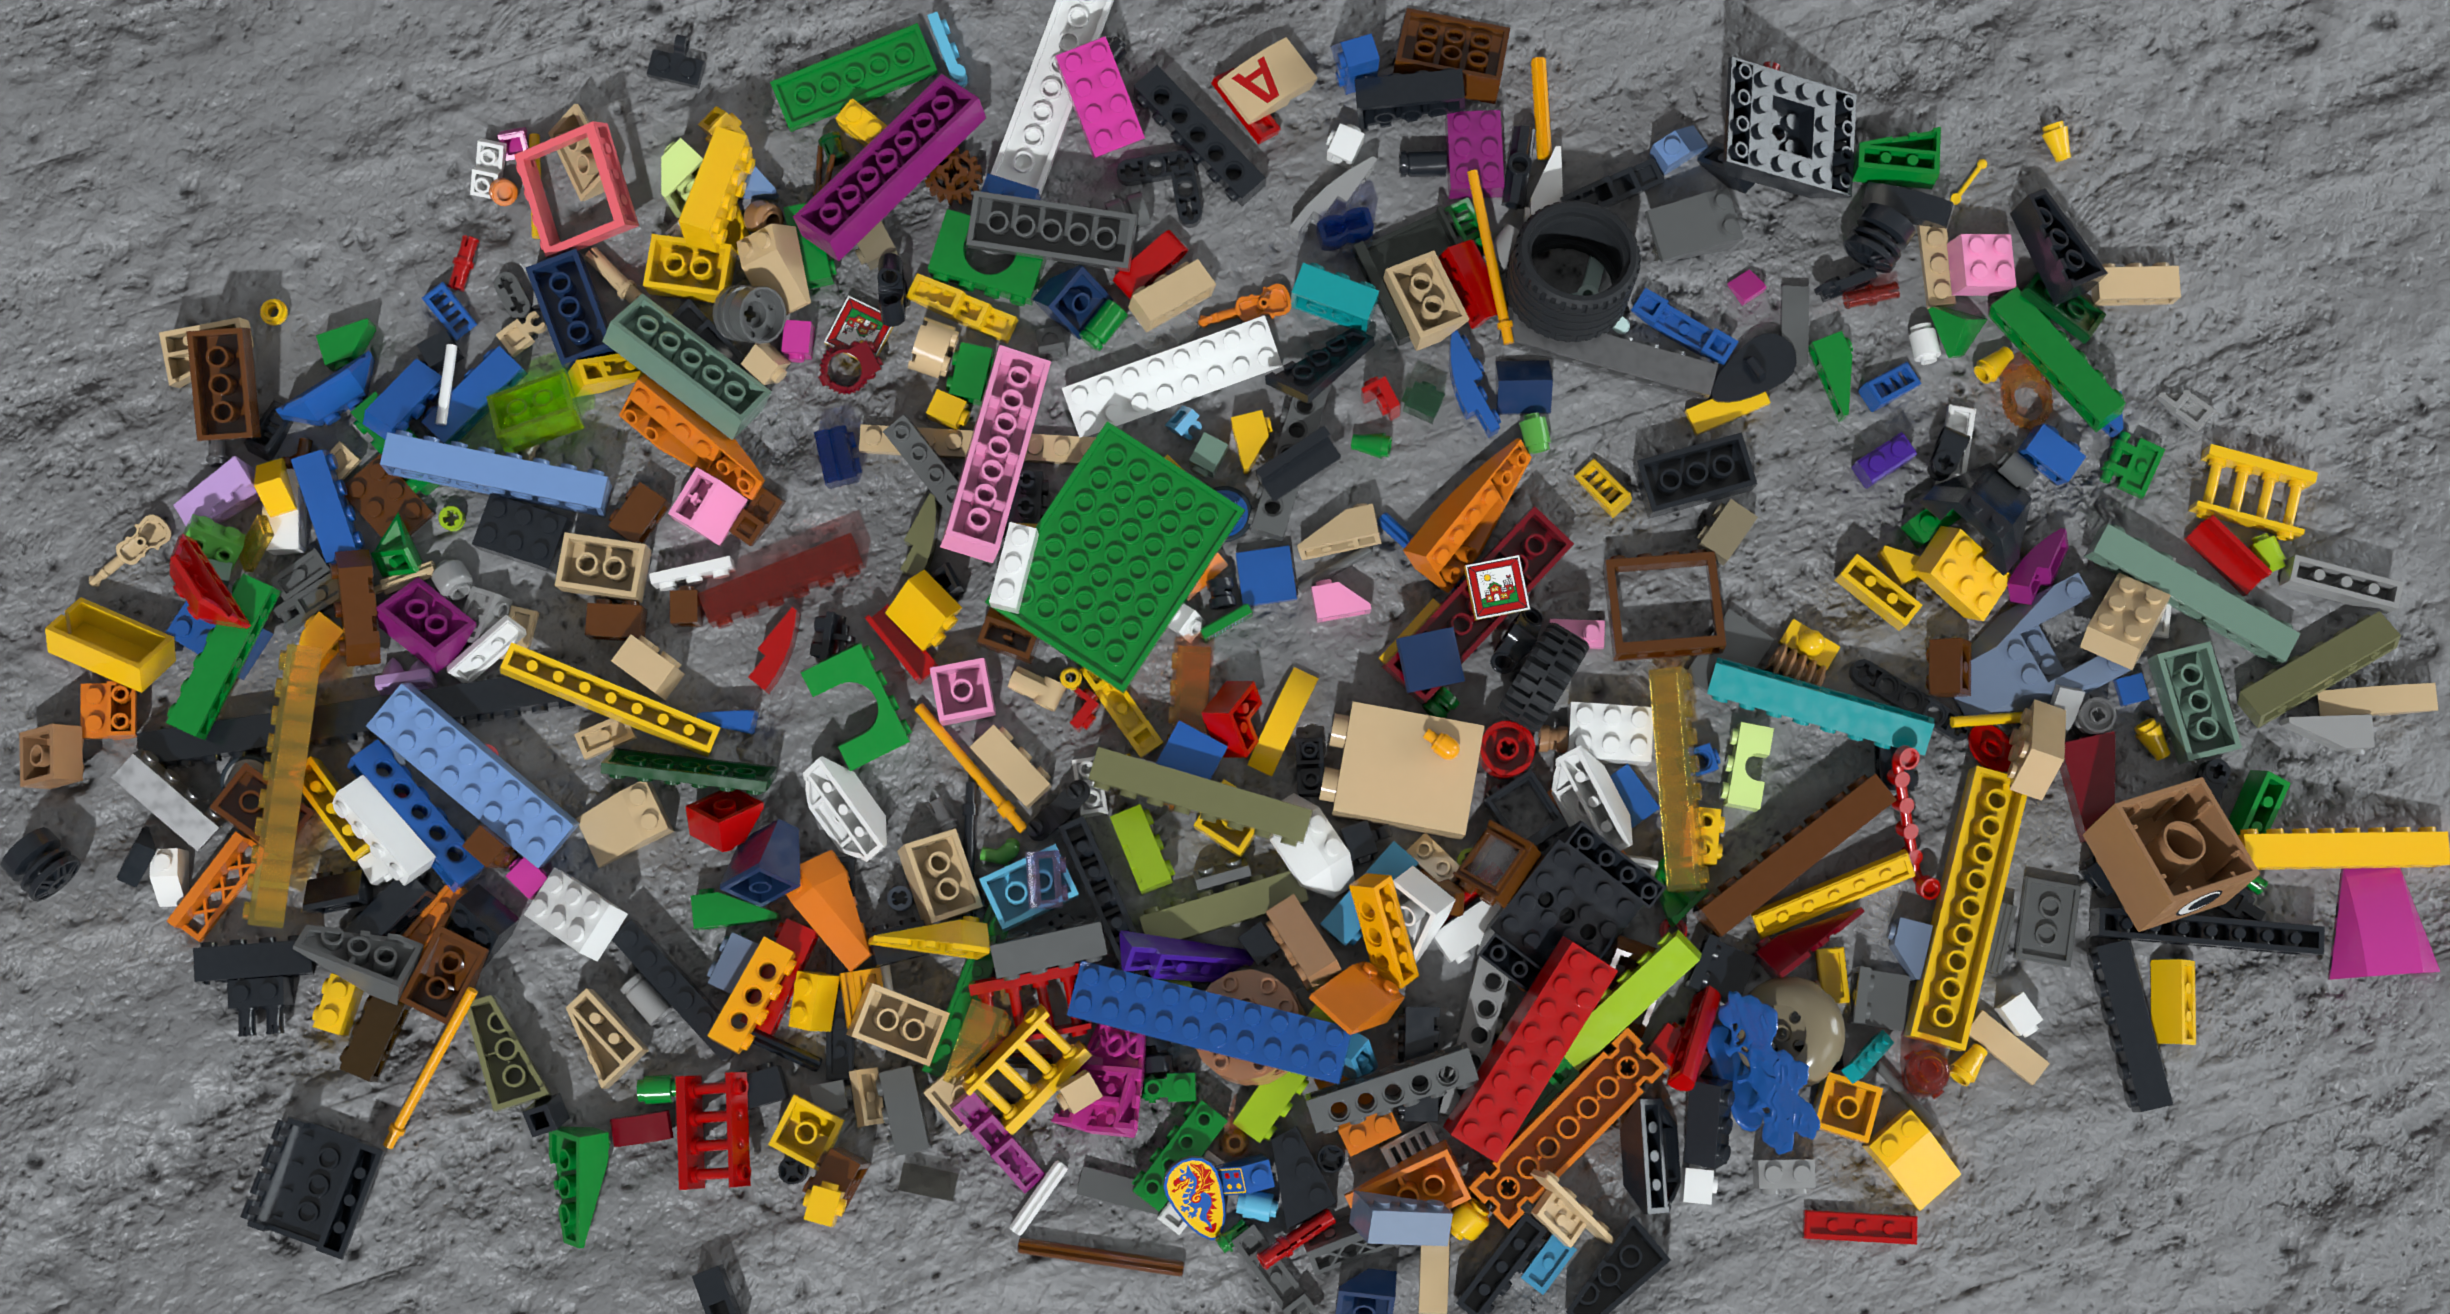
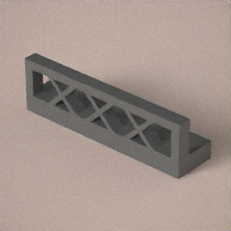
[1304,1215,1396,1276]

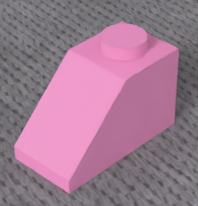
[1311,579,1371,623]

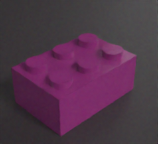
[1445,110,1504,199]

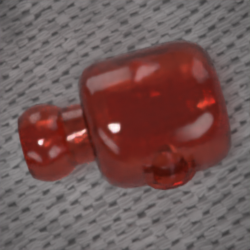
[1901,1050,1950,1099]

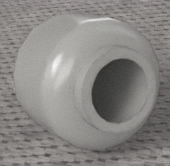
[432,560,473,600]

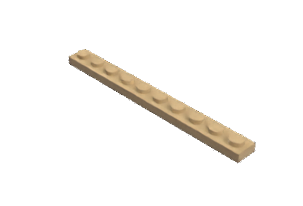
[859,424,1096,465]

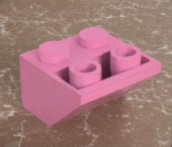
[668,467,749,546]

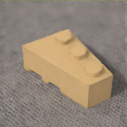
[566,988,650,1089]

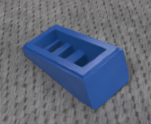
[422,282,478,341]
[1858,362,1922,412]
[696,709,759,735]

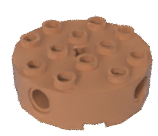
[1196,969,1306,1086]

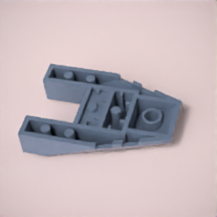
[1952,573,2134,716]

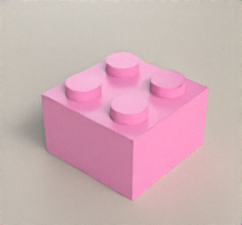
[1947,234,2016,296]
[930,658,996,726]

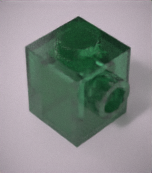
[1401,381,1445,424]

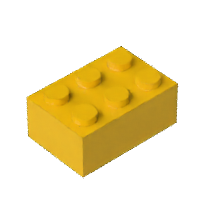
[643,234,737,303]
[1911,526,2011,622]

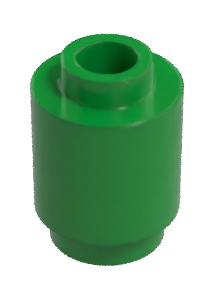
[637,1074,676,1104]

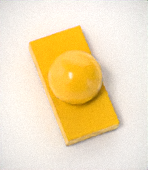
[1778,619,1840,670]

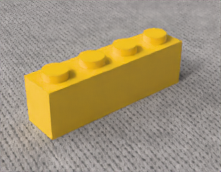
[288,756,371,862]

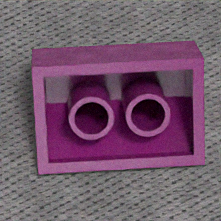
[376,577,476,673]

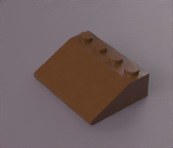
[1393,8,1510,104]

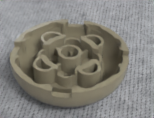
[1734,976,1845,1089]

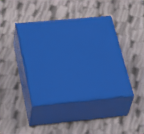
[2113,673,2150,707]

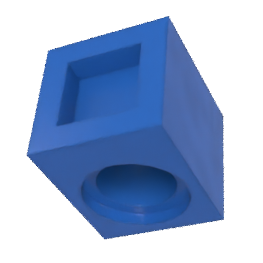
[1675,743,1720,782]

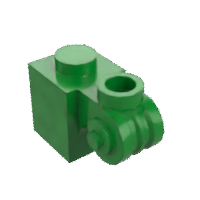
[1141,1073,1197,1103]

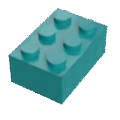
[1291,263,1379,333]

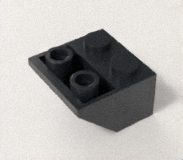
[444,884,520,968]

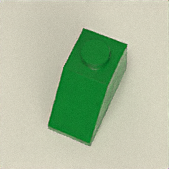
[316,318,377,372]

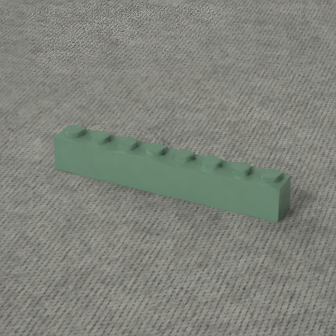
[2084,524,2300,666]

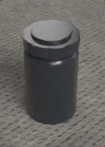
[1399,150,1447,177]

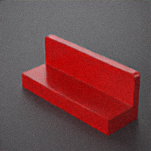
[1438,239,1509,329]
[2184,515,2272,597]
[864,604,938,685]

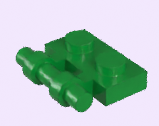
[2099,431,2166,499]

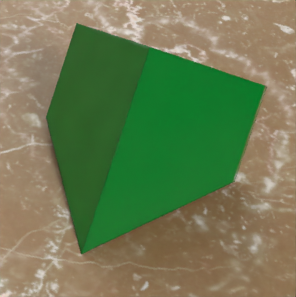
[1928,307,1988,358]
[370,513,422,577]

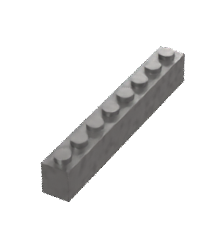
[1498,307,1718,401]

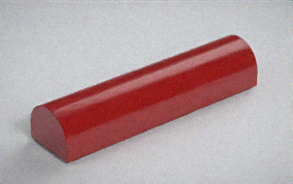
[1667,985,1721,1091]

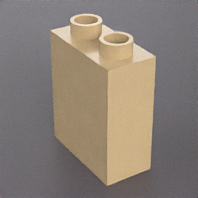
[1319,702,1484,840]

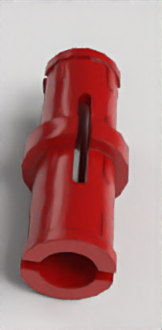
[447,235,480,292]

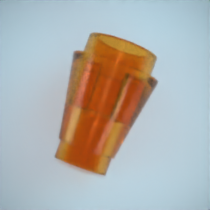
[1221,1129,1249,1157]

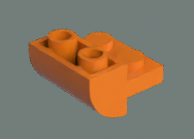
[80,681,137,740]

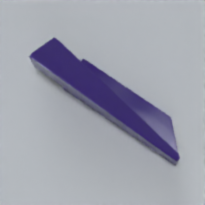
[1119,930,1254,982]

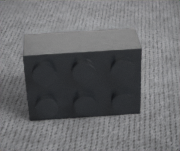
[472,493,574,574]

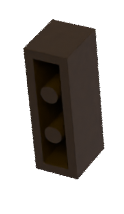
[339,995,412,1082]

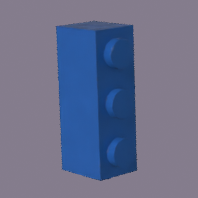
[363,358,442,440]

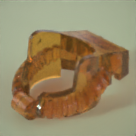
[1999,363,2053,431]

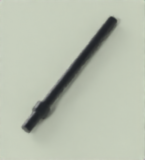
[962,782,979,920]

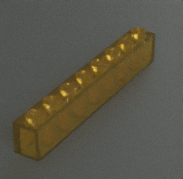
[1648,666,1709,893]

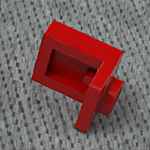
[1069,687,1100,733]

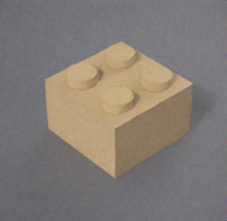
[611,635,685,701]

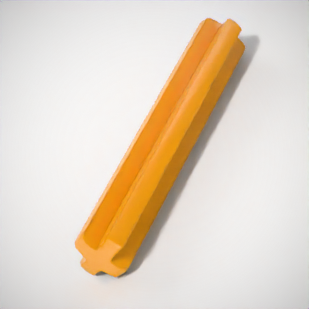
[1531,57,1552,160]

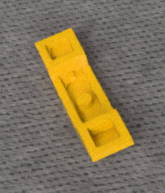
[1247,667,1319,777]
[1080,668,1163,759]

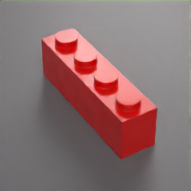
[740,918,819,1035]

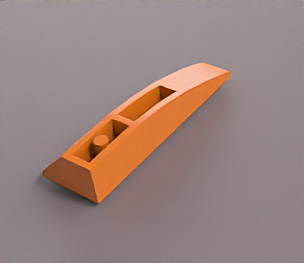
[619,374,765,500]
[1403,438,1532,593]

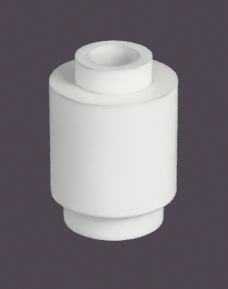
[1909,323,1941,365]

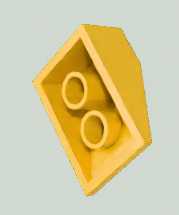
[1862,1109,1961,1211]

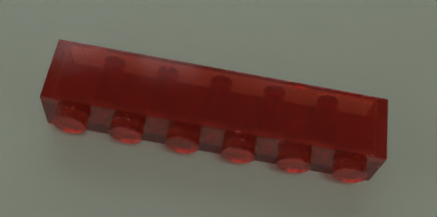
[698,533,866,629]

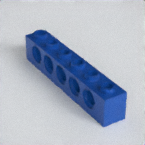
[347,739,484,893]

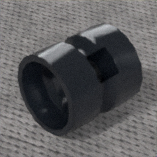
[1144,1036,1174,1074]

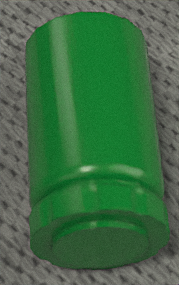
[1079,299,1128,352]

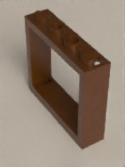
[1603,549,1726,662]

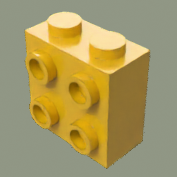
[885,570,962,651]

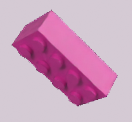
[1054,36,1145,159]

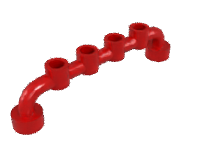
[1887,745,1941,900]

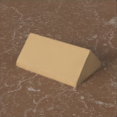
[548,104,605,201]

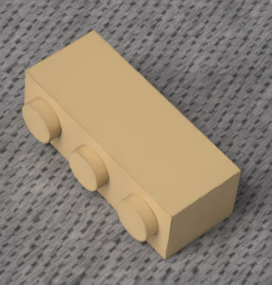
[1128,259,1216,333]
[2091,262,2181,306]
[970,724,1052,809]

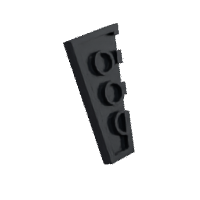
[1265,328,1375,404]

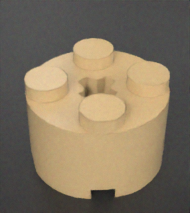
[908,317,959,379]

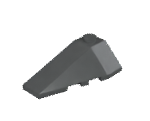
[293,925,424,1005]

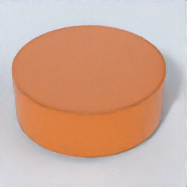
[489,178,518,206]

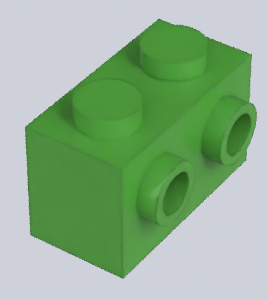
[183,514,246,571]

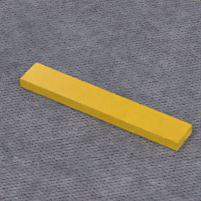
[1751,849,1915,939]

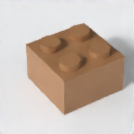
[19,723,84,789]

